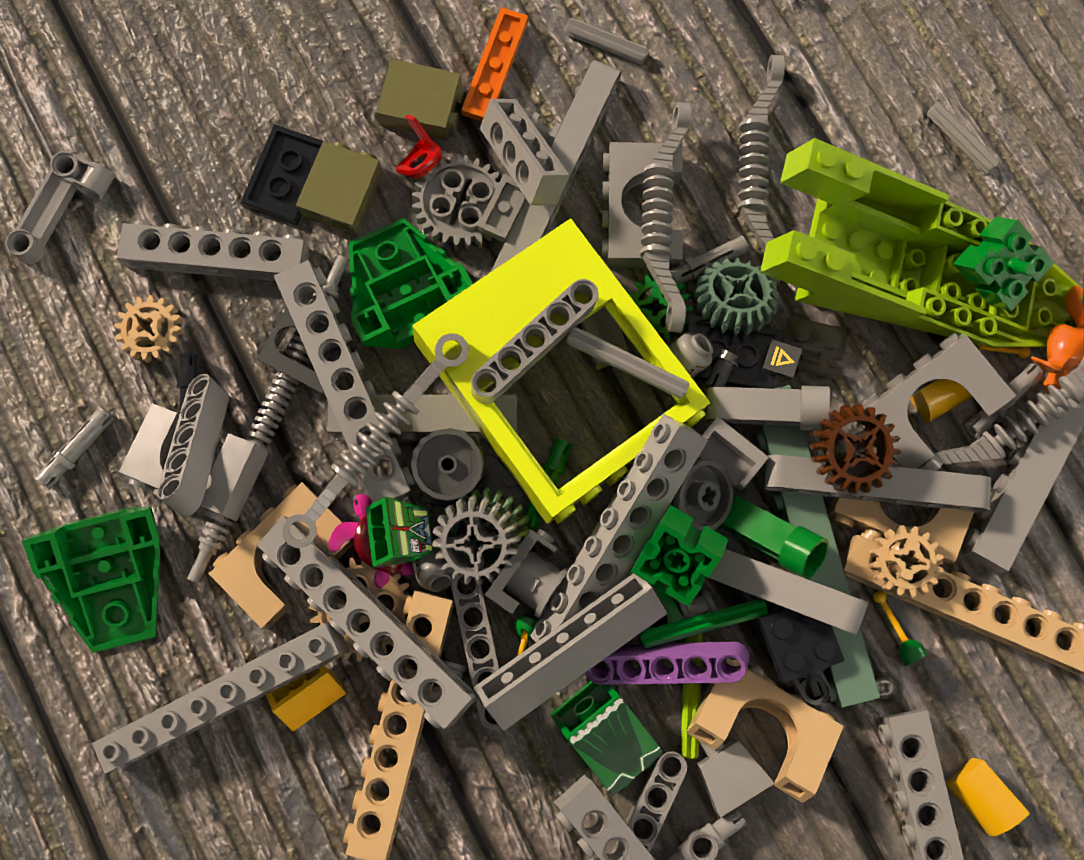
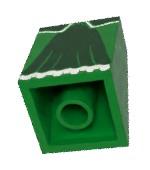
[550,681,664,796]

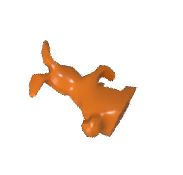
[1031,286,1084,392]

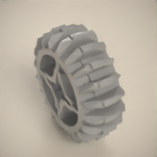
[432,496,521,586]

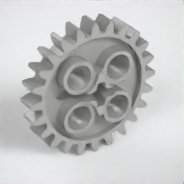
[412,155,500,251]

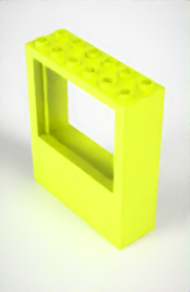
[412,218,710,525]

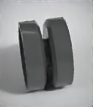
[411,428,486,501]
[660,459,734,531]

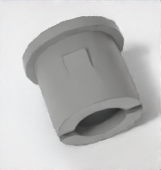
[504,550,568,619]

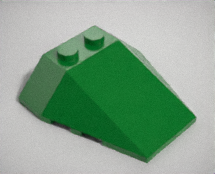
[349,218,473,349]
[22,507,161,653]

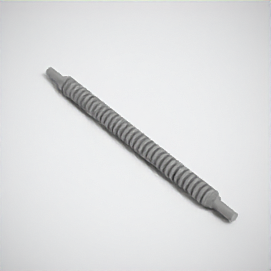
[187,255,349,583]

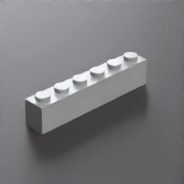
[963,388,1084,574]
[327,395,518,443]
[473,574,667,731]

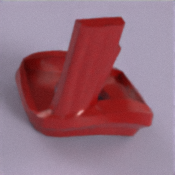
[395,114,442,178]

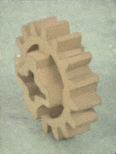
[114,295,185,363]
[869,525,944,598]

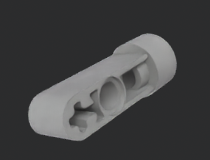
[706,386,830,431]

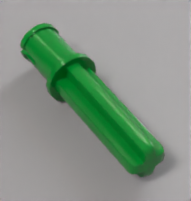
[523,438,574,530]

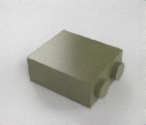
[376,58,466,141]
[296,141,383,236]

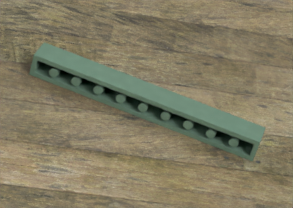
[755,385,880,707]

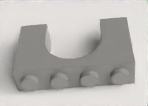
[602,142,683,269]
[861,333,1016,469]
[119,403,269,523]

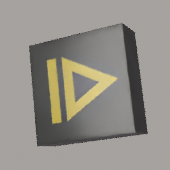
[761,339,802,380]

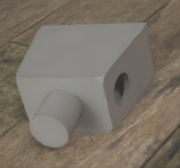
[696,739,774,818]

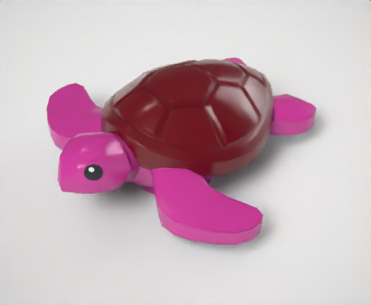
[328,494,414,589]

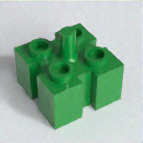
[953,217,1055,311]
[631,505,728,607]

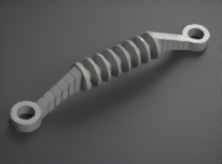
[738,55,785,284]
[640,102,691,333]
[282,333,469,548]
[917,356,1084,471]

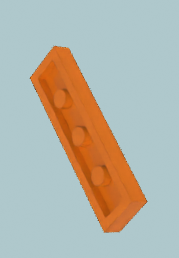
[461,7,529,122]

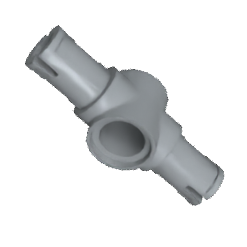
[667,808,747,860]

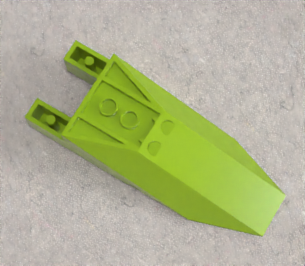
[760,138,1084,347]

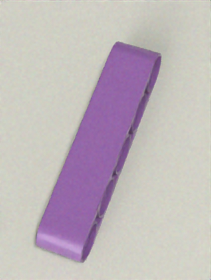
[585,642,750,685]

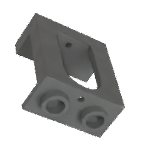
[257,307,357,399]
[485,529,558,614]

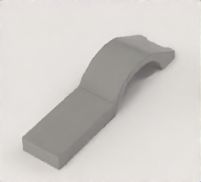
[477,112,562,243]

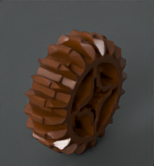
[809,404,902,494]

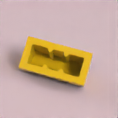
[910,379,973,424]
[266,663,347,731]
[945,758,1030,836]

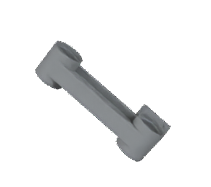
[5,151,115,265]

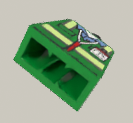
[365,497,439,568]

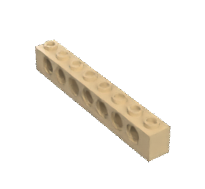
[841,533,1084,675]
[343,591,455,860]

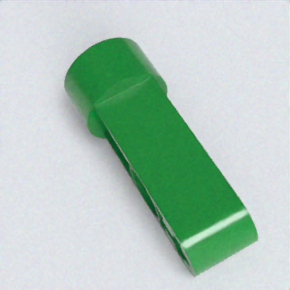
[719,494,829,580]

